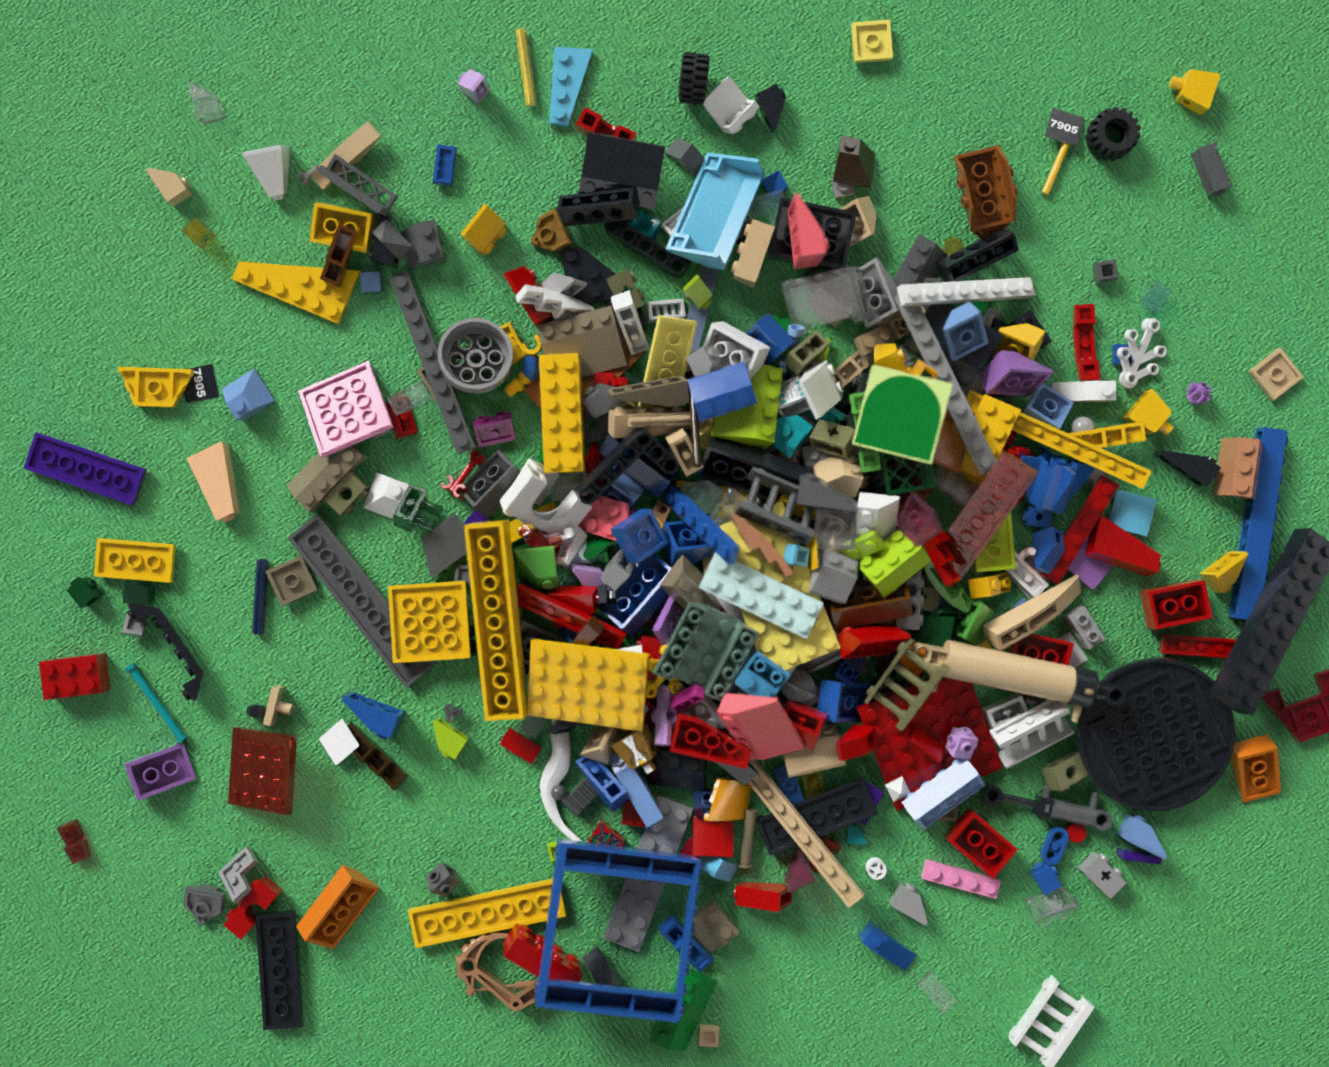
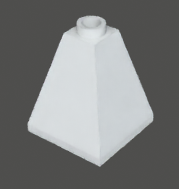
[242,145,290,201]

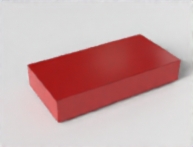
[500,727,542,764]

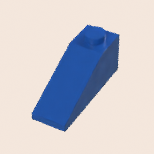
[575,756,628,812]
[859,921,917,970]

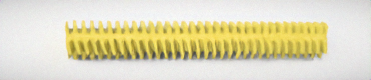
[515,28,537,106]

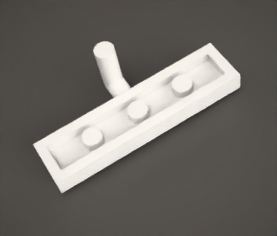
[1005,547,1049,598]

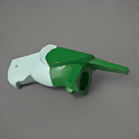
[562,538,618,572]

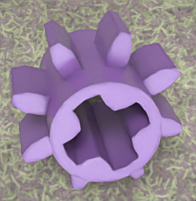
[1186,381,1212,405]

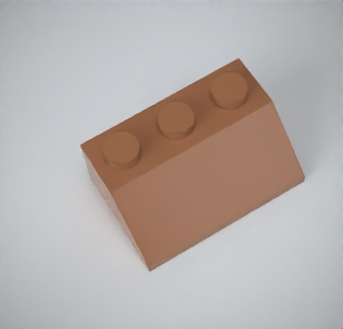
[1213,437,1263,500]

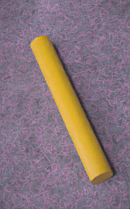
[1041,142,1070,196]

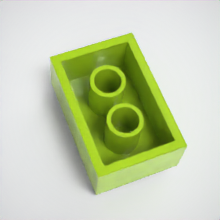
[858,527,931,598]

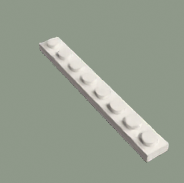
[897,277,1035,306]

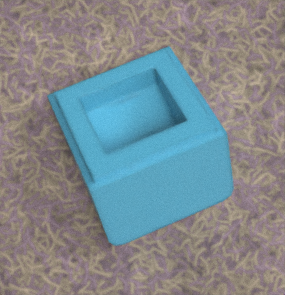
[784,544,810,568]

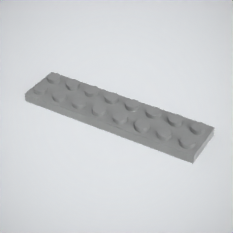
[603,794,693,952]

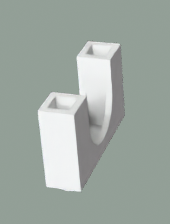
[500,465,592,538]

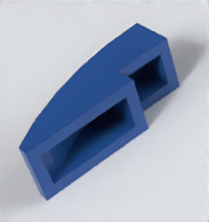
[658,913,714,973]

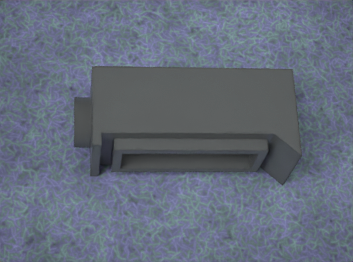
[1191,141,1233,197]

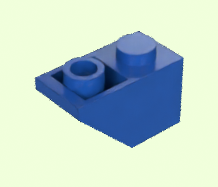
[1032,526,1065,574]

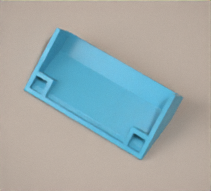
[666,152,765,270]

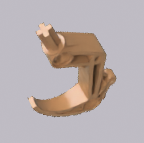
[455,932,537,1011]

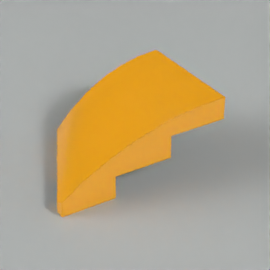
[704,777,751,821]

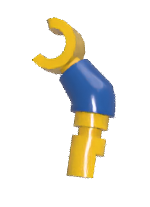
[504,334,542,397]

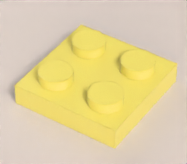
[851,20,893,63]

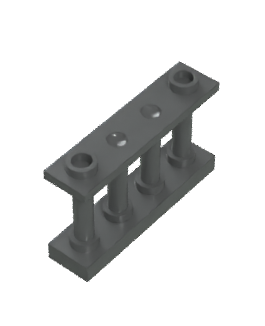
[734,467,819,545]

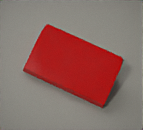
[385,396,418,440]
[906,724,944,764]

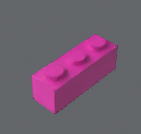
[670,684,705,712]

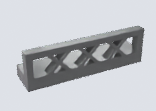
[317,154,398,216]

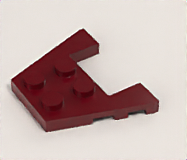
[1262,668,1329,743]

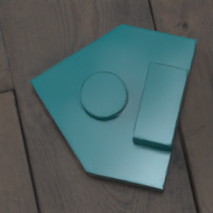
[774,415,814,458]

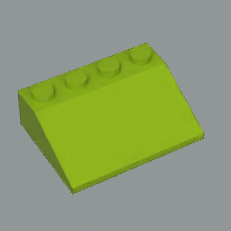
[711,364,783,448]

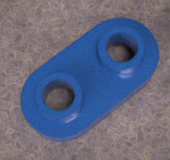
[1040,826,1069,865]

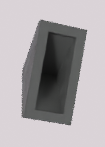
[665,138,705,177]

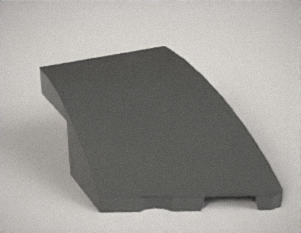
[422,513,467,578]

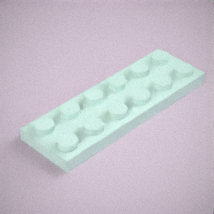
[698,552,823,639]

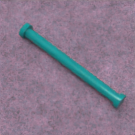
[125,663,188,744]

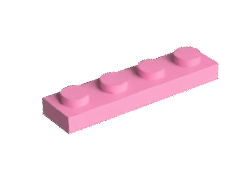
[921,859,1001,899]

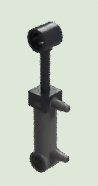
[980,782,1113,831]

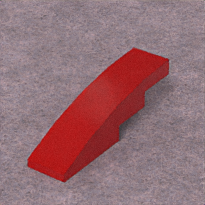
[915,508,962,587]

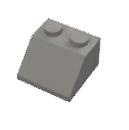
[809,548,858,605]

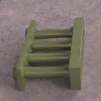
[864,638,950,731]

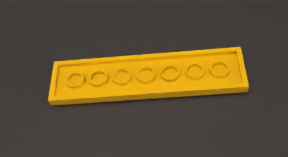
[408,878,567,948]

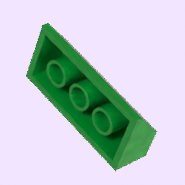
[650,968,717,1051]

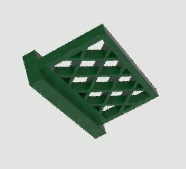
[880,451,936,495]

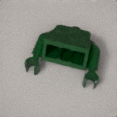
[910,607,966,647]

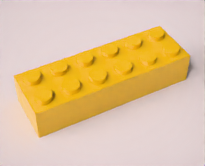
[539,353,586,473]

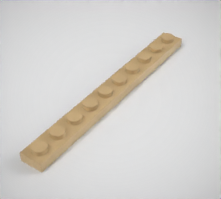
[748,759,865,908]

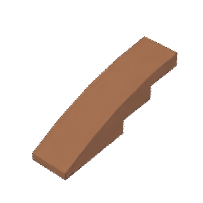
[730,514,793,577]

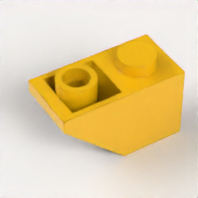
[968,572,1011,599]

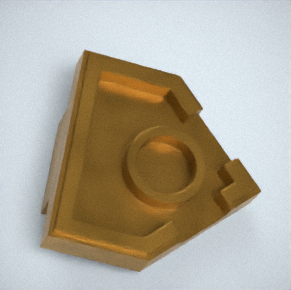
[530,208,573,252]

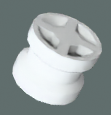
[865,857,887,880]

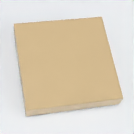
[1248,348,1304,402]

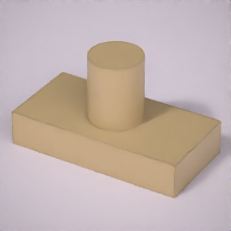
[263,685,294,726]

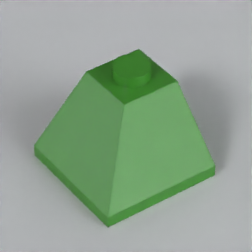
[515,546,559,589]

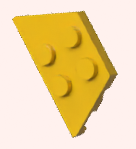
[118,367,194,408]

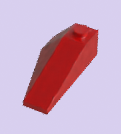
[670,713,751,769]

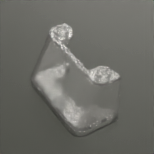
[781,266,870,334]

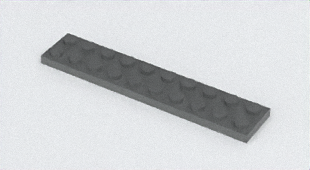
[287,514,437,688]

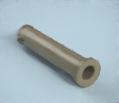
[737,808,757,869]

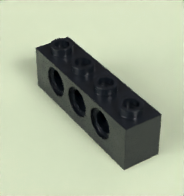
[557,188,640,227]
[936,228,1019,282]

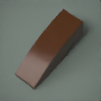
[320,224,358,287]
[572,615,604,647]

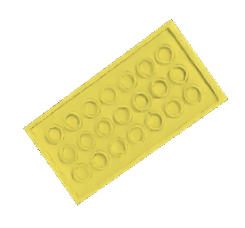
[719,501,840,678]

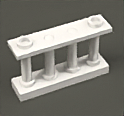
[990,700,1074,769]
[1008,975,1095,1067]

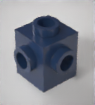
[693,789,713,818]

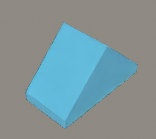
[698,856,738,882]

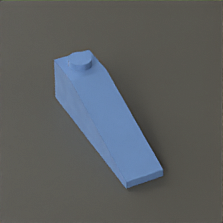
[609,752,665,828]

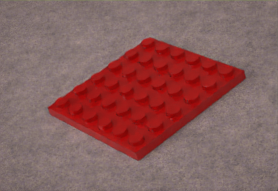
[856,677,1003,811]

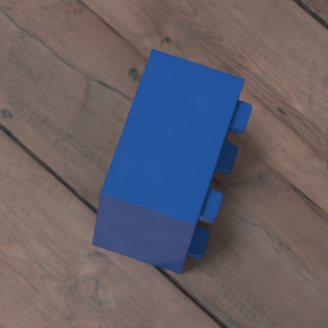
[746,313,795,366]
[611,509,669,563]

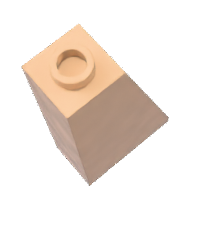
[187,442,240,523]

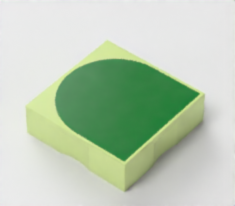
[852,365,954,464]

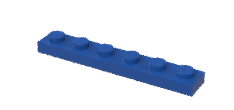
[664,484,740,565]

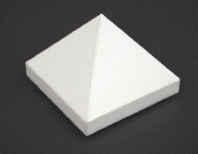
[885,776,910,802]

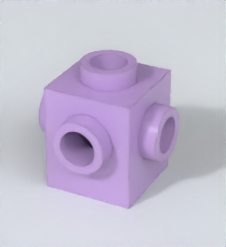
[945,727,978,759]

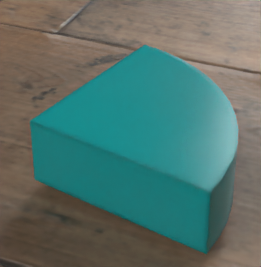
[846,824,866,845]

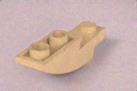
[853,306,926,357]

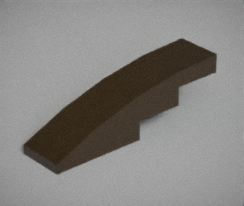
[347,722,409,790]

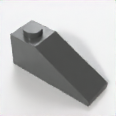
[797,474,858,512]

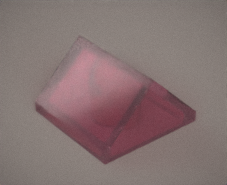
[895,491,942,546]
[784,846,815,892]

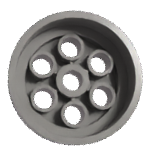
[438,318,513,394]

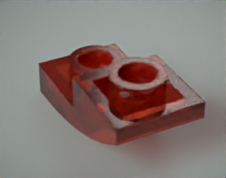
[57,818,91,864]

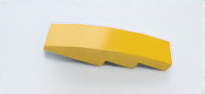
[1068,421,1146,448]

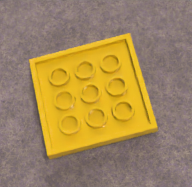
[388,581,471,663]

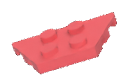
[578,496,630,541]

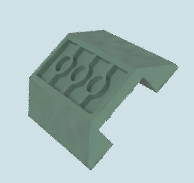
[653,602,759,701]

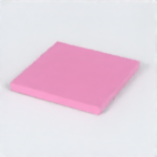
[298,361,394,458]

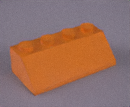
[296,865,379,949]

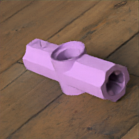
[651,685,677,746]

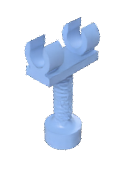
[778,324,805,376]

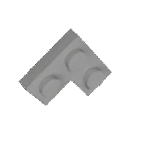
[218,846,258,903]

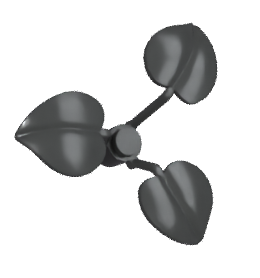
[728,644,817,702]

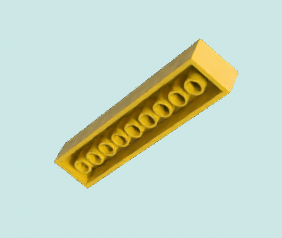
[464,520,528,721]

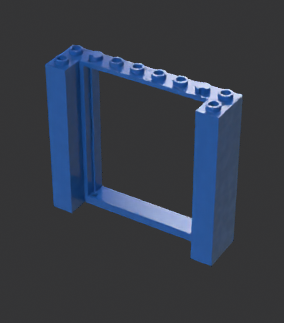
[534,838,703,1022]

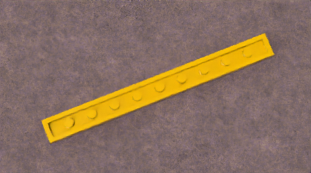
[966,390,1152,489]

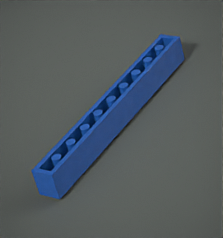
[1228,427,1288,620]

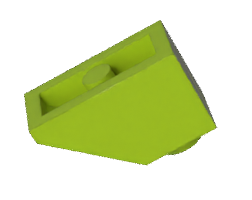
[682,274,713,311]
[433,717,470,759]

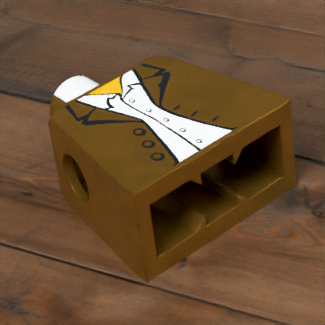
[611,723,658,774]

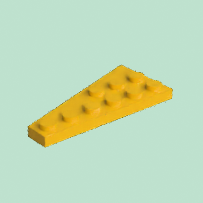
[232,262,361,324]

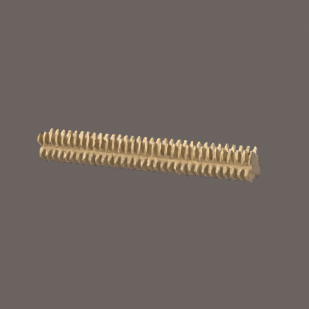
[627,415,704,429]

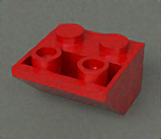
[785,700,828,751]

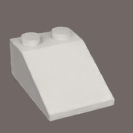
[799,360,844,419]

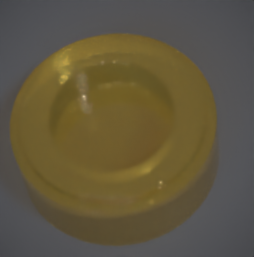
[943,237,963,256]

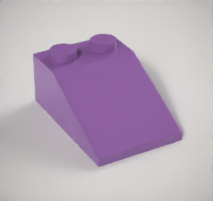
[978,350,1053,397]
[123,743,196,801]

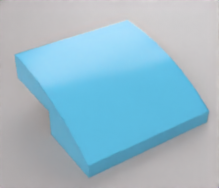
[1109,489,1157,537]

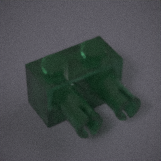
[393,484,444,533]

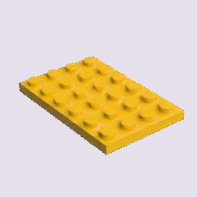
[527,639,649,731]

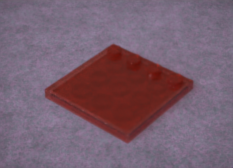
[228,727,297,815]

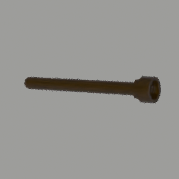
[687,379,702,468]

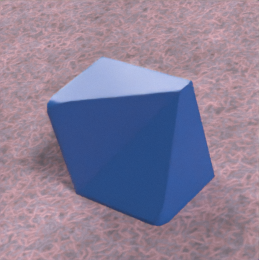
[761,170,788,199]

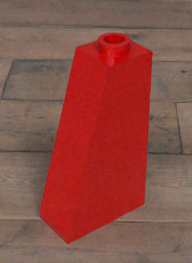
[1085,516,1161,577]

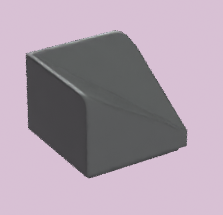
[1092,259,1119,284]

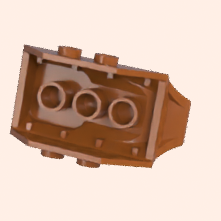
[953,145,1018,239]

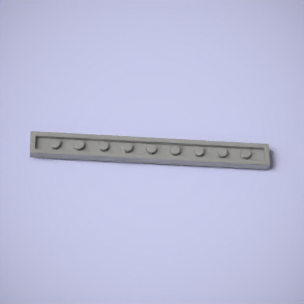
[894,295,999,475]

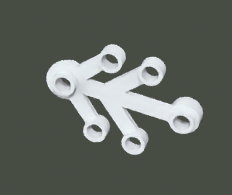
[1117,318,1167,388]

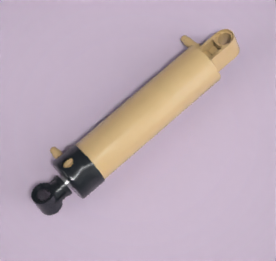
[911,640,1126,723]

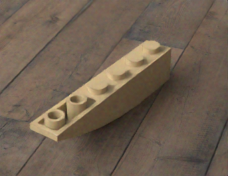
[608,405,700,438]
[983,575,1081,651]

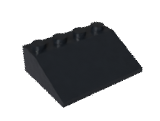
[578,132,665,209]
[768,197,857,273]
[903,303,1004,389]

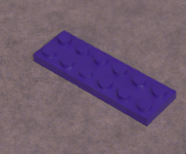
[23,432,147,505]

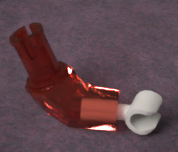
[518,525,574,548]

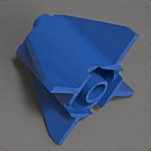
[1020,447,1094,514]

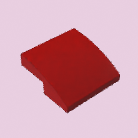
[692,816,734,858]

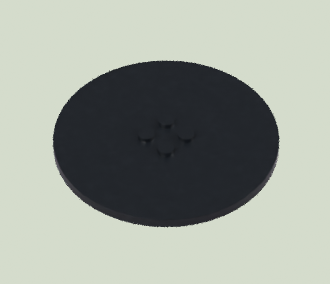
[1077,657,1235,811]

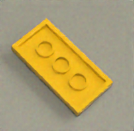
[962,394,1021,481]
[94,538,176,583]

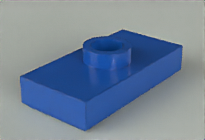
[433,144,457,186]
[773,765,804,804]

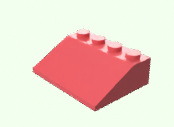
[787,194,828,269]
[717,693,805,760]

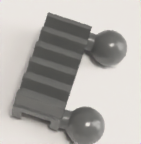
[551,767,597,816]

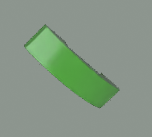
[849,392,882,473]
[923,546,973,613]

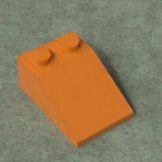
[1230,734,1281,803]

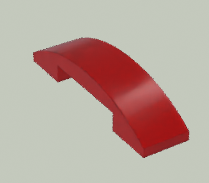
[1073,304,1100,381]

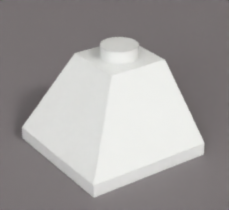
[363,472,413,521]

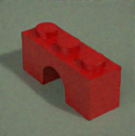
[576,107,637,141]
[223,875,283,939]

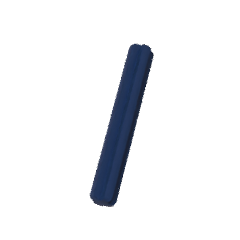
[252,559,268,634]

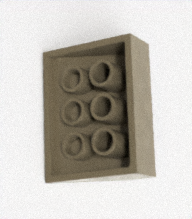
[537,306,628,378]

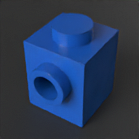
[1021,506,1053,529]
[1029,862,1062,896]

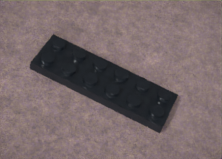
[756,777,878,856]
[255,910,304,1030]

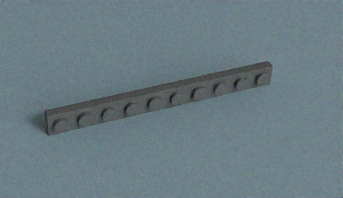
[389,271,476,455]

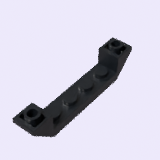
[126,603,203,703]

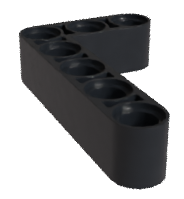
[604,221,693,278]
[577,427,679,504]

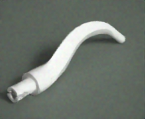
[540,719,582,841]

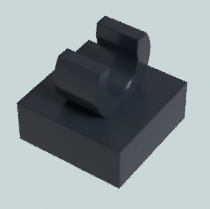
[598,585,618,611]

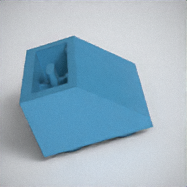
[734,651,791,698]

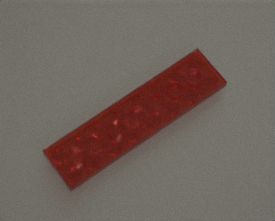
[921,451,1039,589]

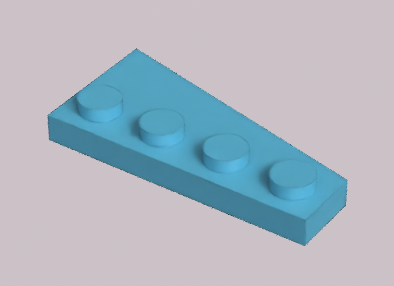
[549,47,593,126]

